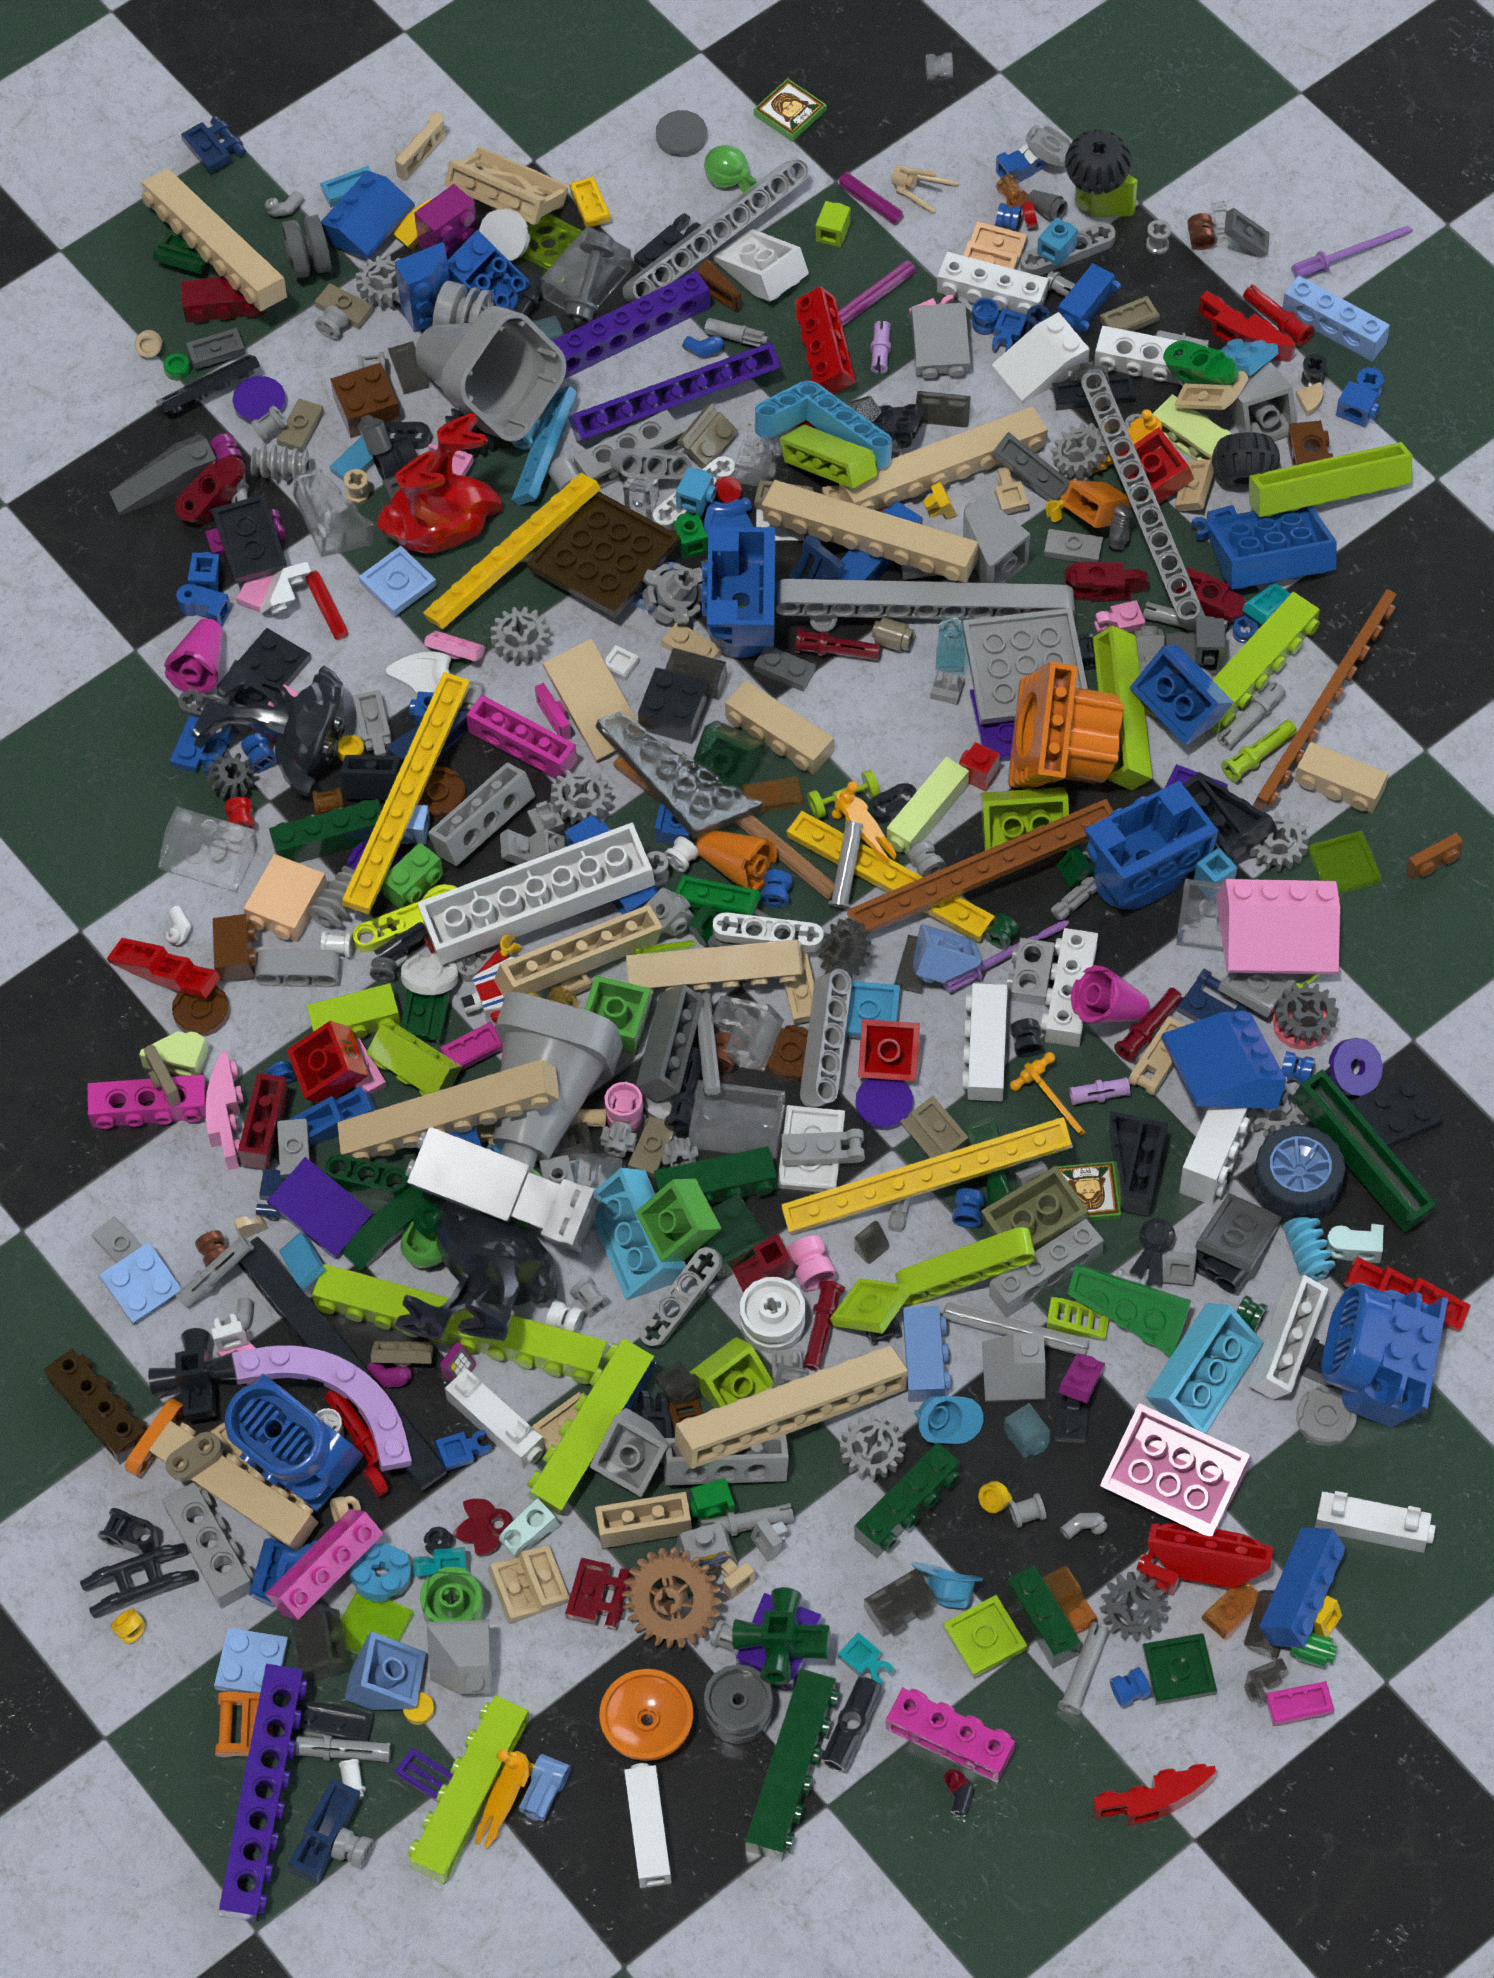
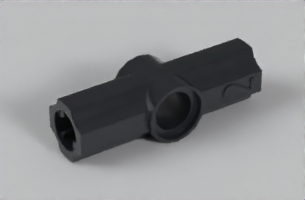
[821,1677,883,1773]

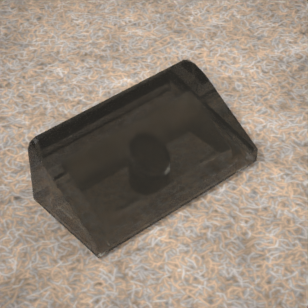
[916,391,971,428]
[1244,1590,1281,1660]

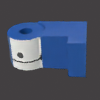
[996,144,1047,188]

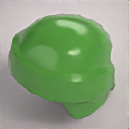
[704,145,756,193]
[400,1221,443,1268]

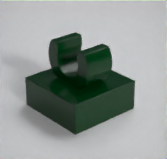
[1057,847,1095,888]
[687,905,717,946]

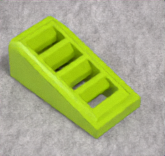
[1047,1297,1109,1341]

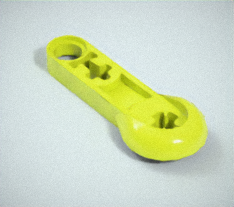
[352,884,458,952]

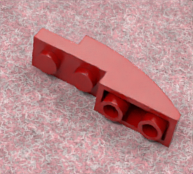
[1198,291,1296,362]
[1092,1764,1216,1826]

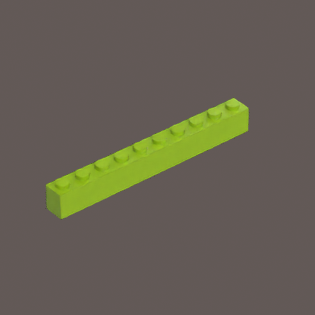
[312,1264,608,1384]

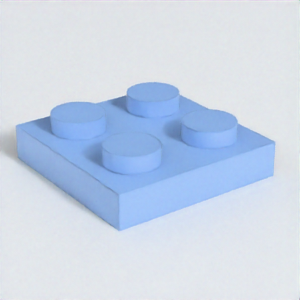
[359,546,437,617]
[99,1242,182,1325]
[214,1628,289,1699]

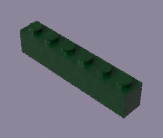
[1292,1069,1436,1233]
[745,1668,840,1862]

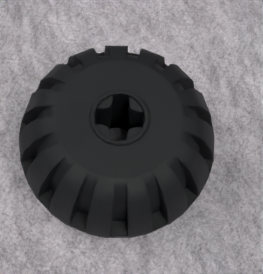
[1065,129,1131,195]
[1212,432,1280,487]

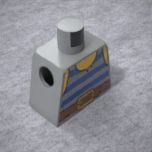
[675,1523,738,1581]

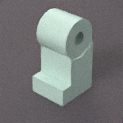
[1326,1224,1384,1263]
[499,1498,560,1558]

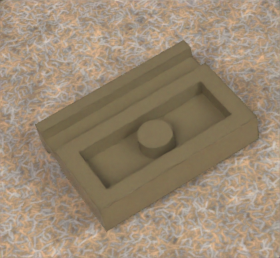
[677,403,738,469]
[900,1096,970,1158]

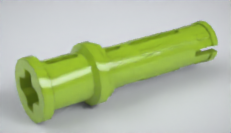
[1221,719,1297,783]

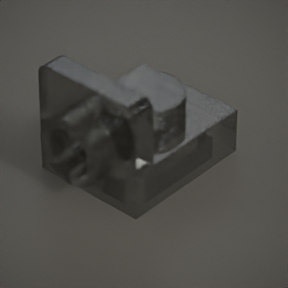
[1244,1658,1287,1708]

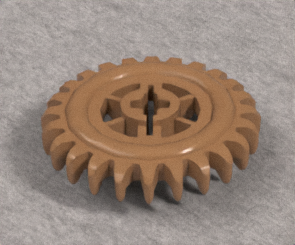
[622,1547,722,1649]

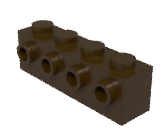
[43,1348,147,1465]

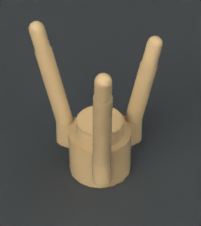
[891,165,959,214]

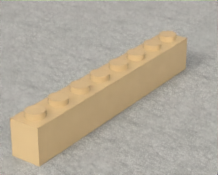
[142,168,287,311]
[838,406,1048,510]
[762,480,979,583]
[337,1059,560,1161]
[675,1346,908,1469]

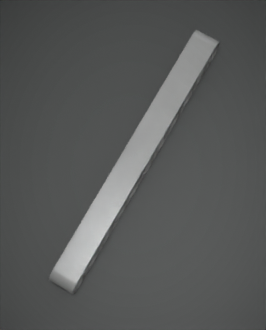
[1081,369,1205,631]
[775,579,1075,620]

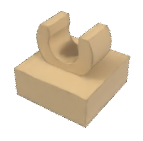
[721,1559,755,1600]

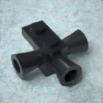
[148,1328,239,1422]

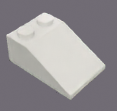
[713,229,809,301]
[992,312,1089,404]

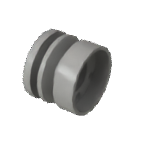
[432,280,494,326]

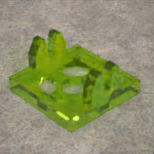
[522,214,585,274]

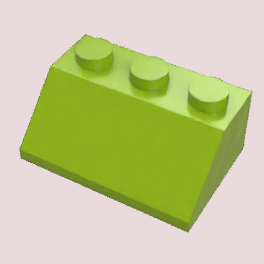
[981,787,1069,851]

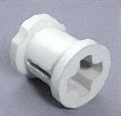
[320,931,353,958]

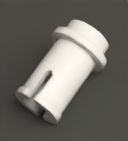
[339,1759,366,1800]

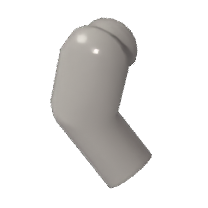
[220,1298,253,1330]
[1060,1513,1107,1540]

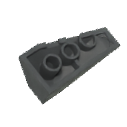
[109,434,217,516]

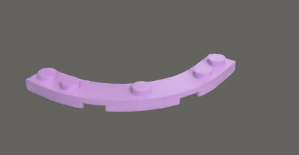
[232,1346,412,1471]

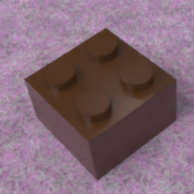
[330,362,401,438]

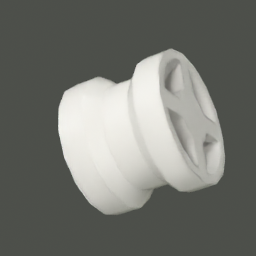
[664,836,699,872]

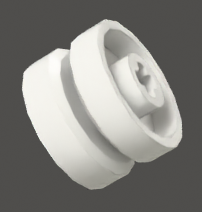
[740,1277,805,1354]

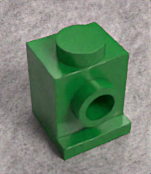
[673,513,708,559]
[688,1478,735,1521]

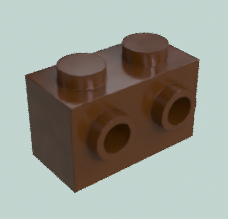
[213,914,257,981]

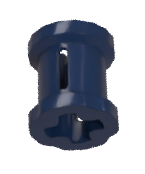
[1026,305,1051,333]

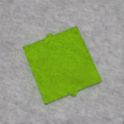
[632,940,695,955]

